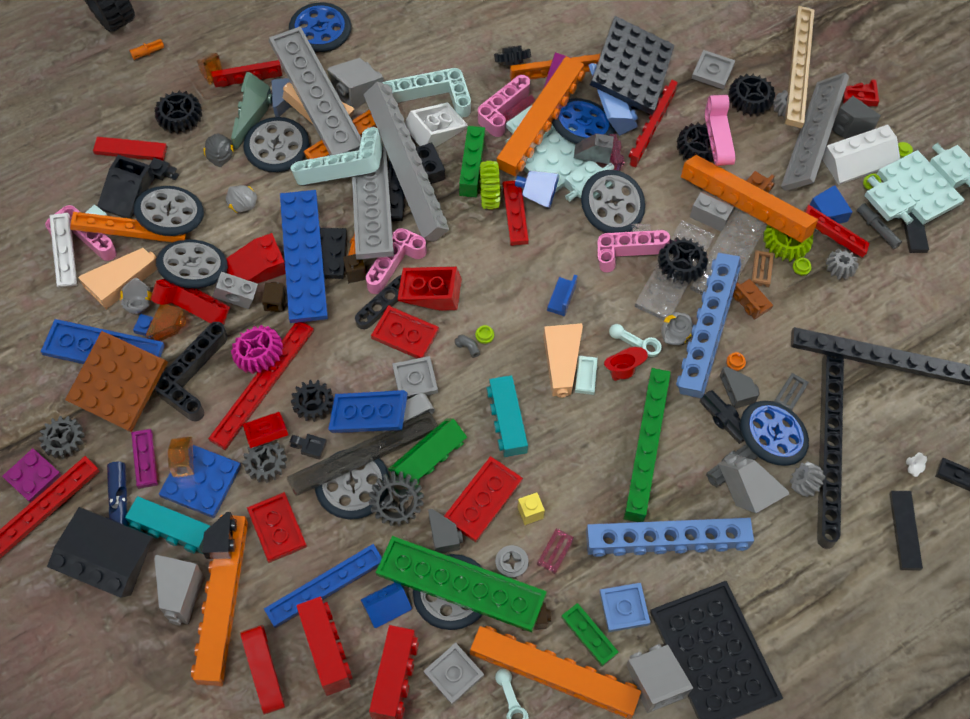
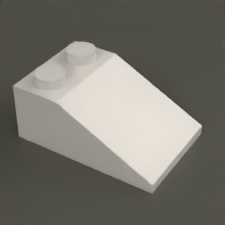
[405,102,468,147]

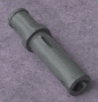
[856,203,902,250]

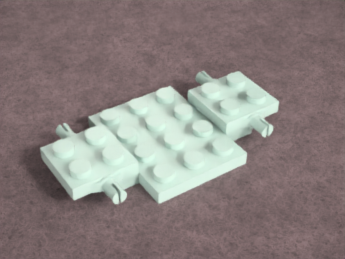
[506,105,614,202]
[864,143,970,225]

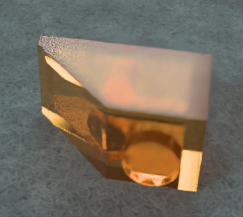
[197,53,222,85]
[146,304,186,341]
[168,437,194,477]

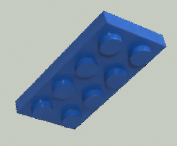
[328,390,408,433]

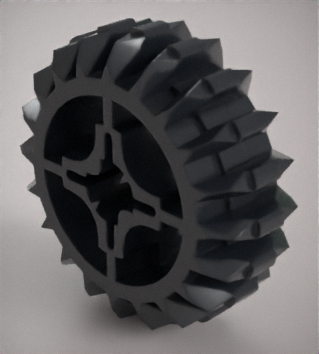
[728,73,775,116]
[154,90,202,134]
[677,122,714,163]
[657,237,708,285]

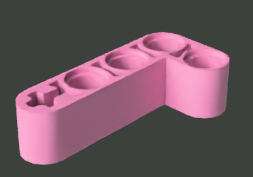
[478,75,530,137]
[705,95,735,166]
[45,205,117,261]
[366,228,426,294]
[598,230,670,273]

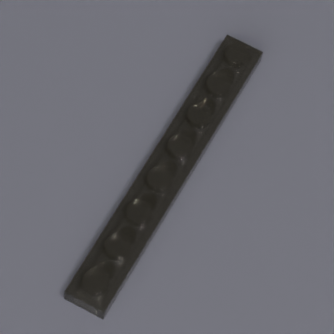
[287,412,438,496]

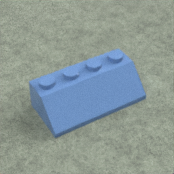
[589,63,638,136]

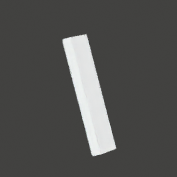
[49,213,77,288]

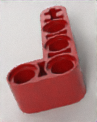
[151,279,230,325]
[240,625,285,715]

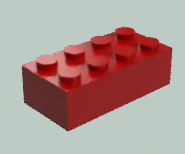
[296,596,353,696]
[369,625,419,719]

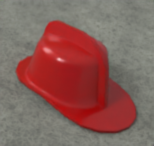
[604,347,648,381]

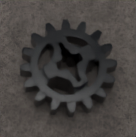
[494,45,531,66]
[291,380,334,422]

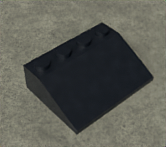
[47,507,153,598]

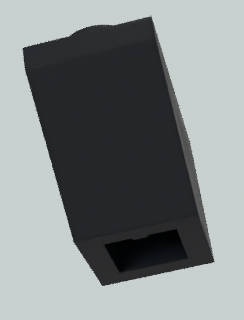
[202,512,237,559]

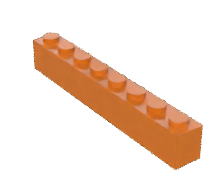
[497,56,585,177]
[681,155,818,243]
[191,515,248,686]
[470,626,641,719]

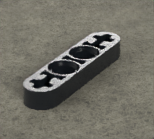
[355,275,402,330]

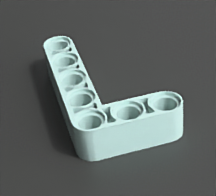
[383,68,471,118]
[291,127,383,185]

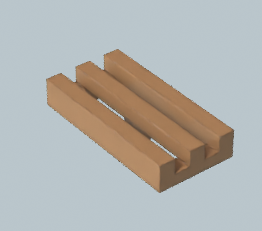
[751,250,774,288]

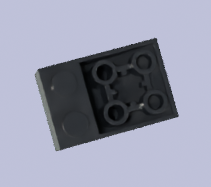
[97,155,155,219]

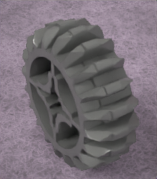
[369,471,424,526]

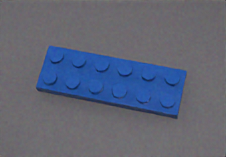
[41,319,165,364]

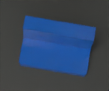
[547,275,578,316]
[361,582,412,628]

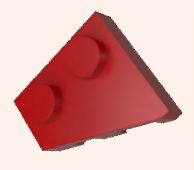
[842,79,879,107]

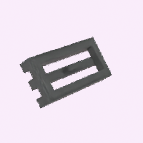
[774,373,809,411]

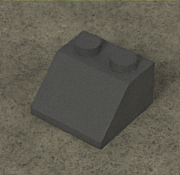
[832,96,881,139]

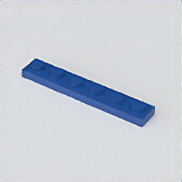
[264,544,382,628]

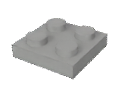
[691,50,735,89]
[392,356,438,399]
[423,643,484,705]

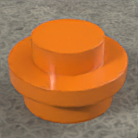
[726,352,746,371]

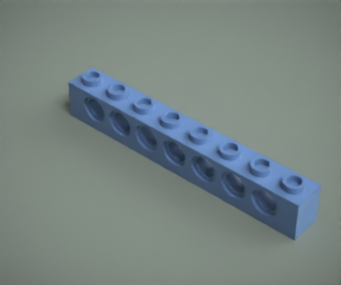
[676,253,742,398]
[586,518,754,557]

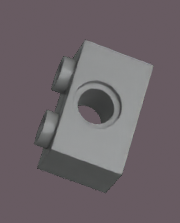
[212,272,258,309]

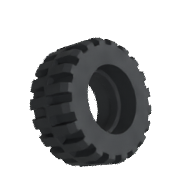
[84,0,135,32]

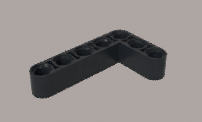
[155,322,228,422]

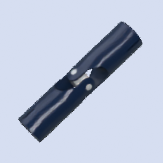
[107,461,128,526]

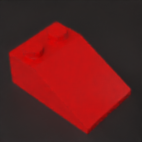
[226,233,286,284]
[398,266,462,311]

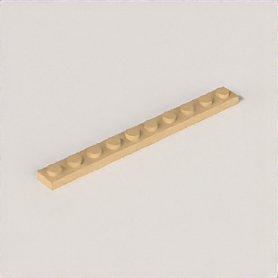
[785,6,814,128]

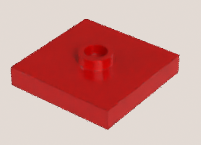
[242,412,288,448]

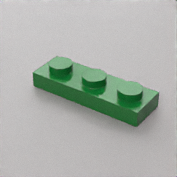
[561,603,619,667]

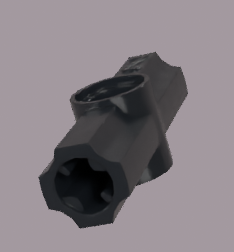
[699,390,745,444]

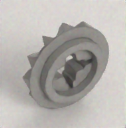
[495,545,528,578]

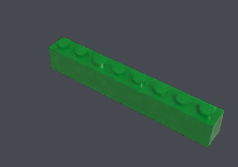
[623,368,671,522]

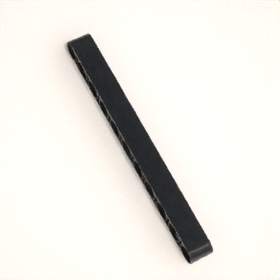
[817,355,844,549]

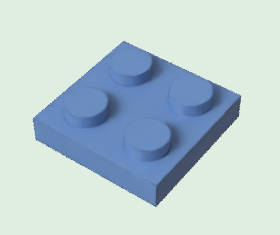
[599,583,650,632]

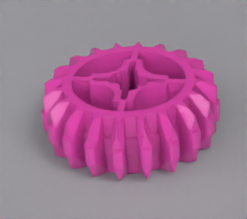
[231,325,283,374]

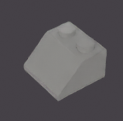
[690,190,736,232]

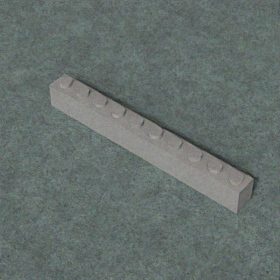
[363,82,449,242]

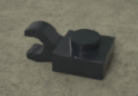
[150,158,179,181]
[289,434,326,460]

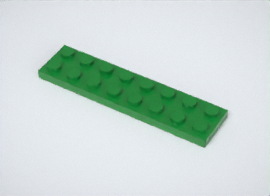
[375,536,547,633]

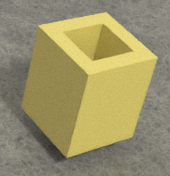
[517,492,545,525]

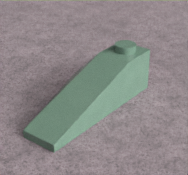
[231,72,273,149]

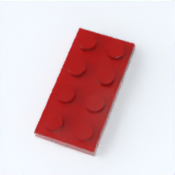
[444,456,523,542]

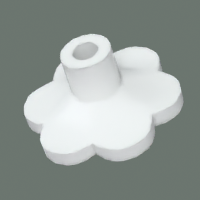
[906,452,927,477]

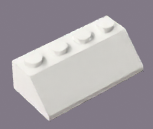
[822,125,900,185]

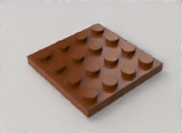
[65,331,168,432]

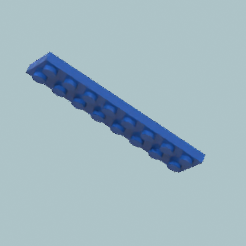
[280,190,328,323]

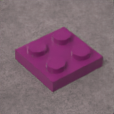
[2,448,61,503]

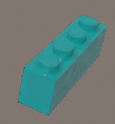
[486,375,528,457]
[125,496,210,554]

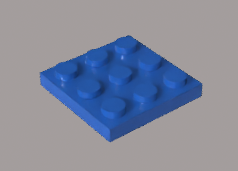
[159,443,241,518]

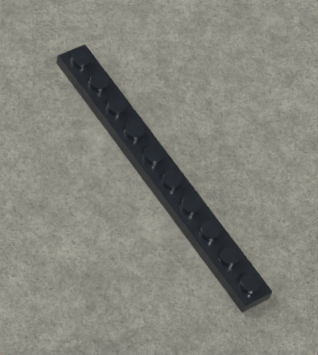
[791,327,970,386]

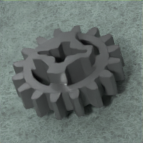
[39,416,85,459]
[242,441,287,483]

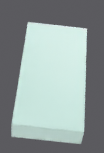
[575,356,598,395]

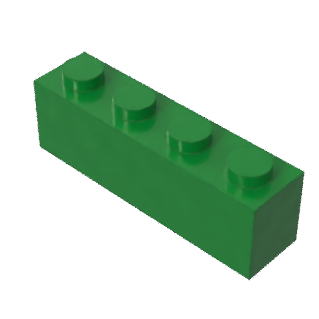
[459,126,485,198]
[388,418,467,488]

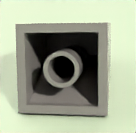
[327,58,384,110]
[719,454,789,513]
[154,555,204,625]
[626,644,693,713]

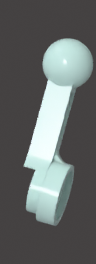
[609,324,661,357]
[495,668,529,719]

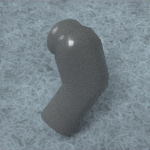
[454,335,480,358]

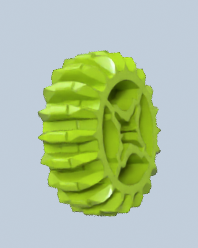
[480,161,500,209]
[763,224,813,262]

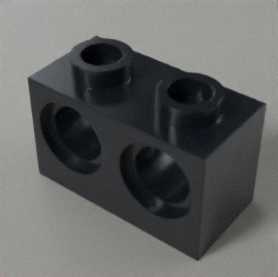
[416,142,445,184]

